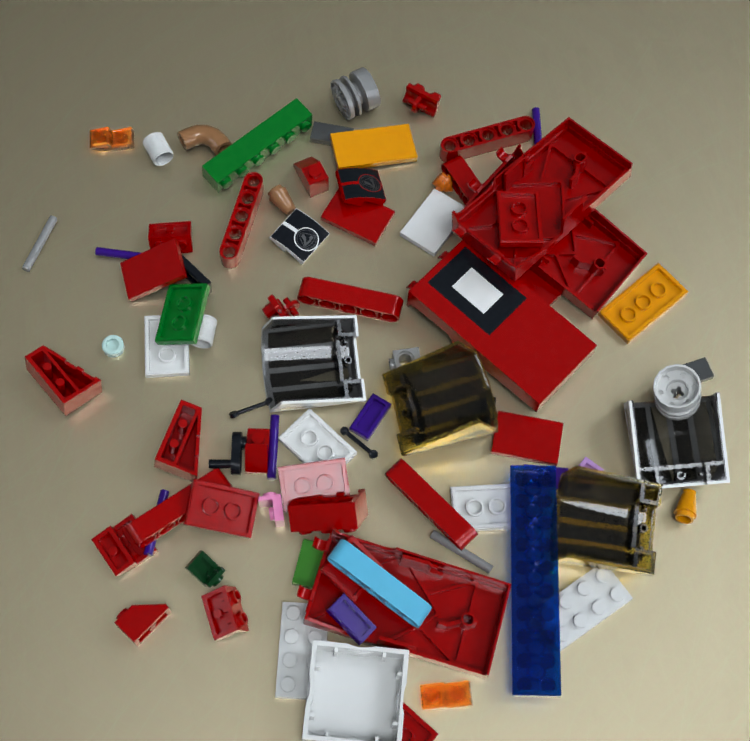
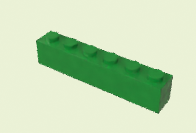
[202,98,312,193]

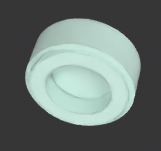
[102,335,125,358]

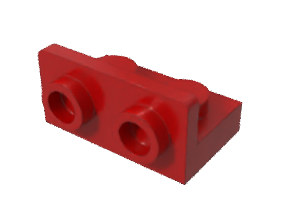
[148,221,193,253]
[201,585,249,641]

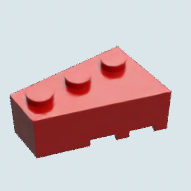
[25,345,102,416]
[154,400,202,482]
[288,489,368,535]

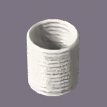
[143,132,174,166]
[192,314,217,348]

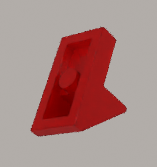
[245,428,270,474]

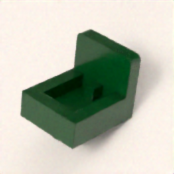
[185,550,225,588]

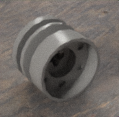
[331,67,381,120]

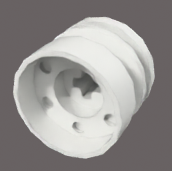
[653,364,701,421]

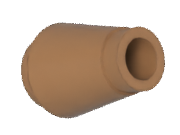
[268,184,296,216]

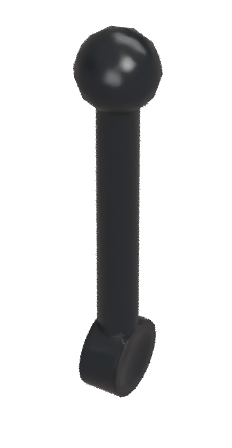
[229,398,273,418]
[340,427,378,459]

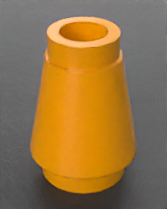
[674,488,697,524]

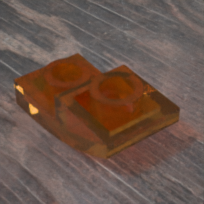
[90,127,134,151]
[420,681,473,710]

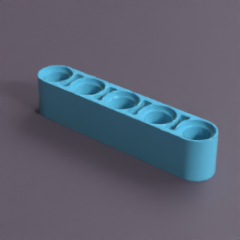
[327,539,432,628]

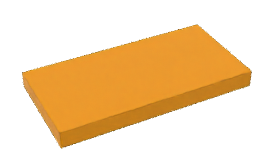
[330,124,418,170]
[598,263,689,344]

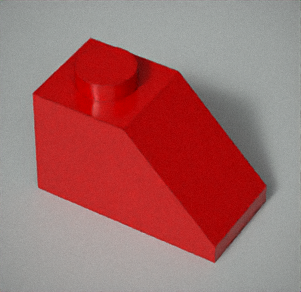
[293,156,329,198]
[114,604,172,647]

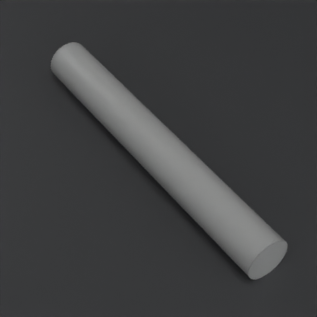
[22,215,58,272]
[430,530,493,574]

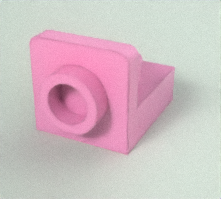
[258,492,285,528]

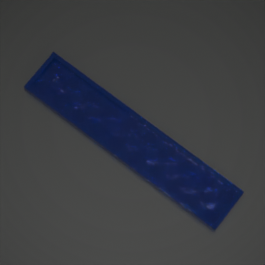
[510,465,561,698]

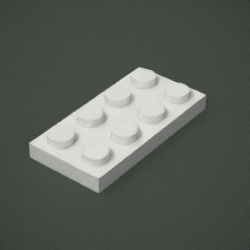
[530,561,633,653]
[275,602,328,700]

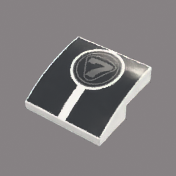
[269,208,330,265]

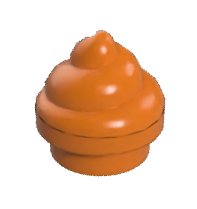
[432,172,453,193]

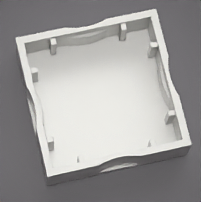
[302,640,409,741]

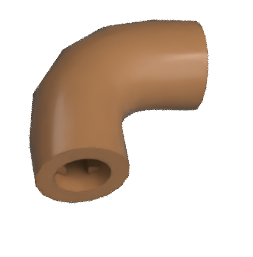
[177,125,232,156]

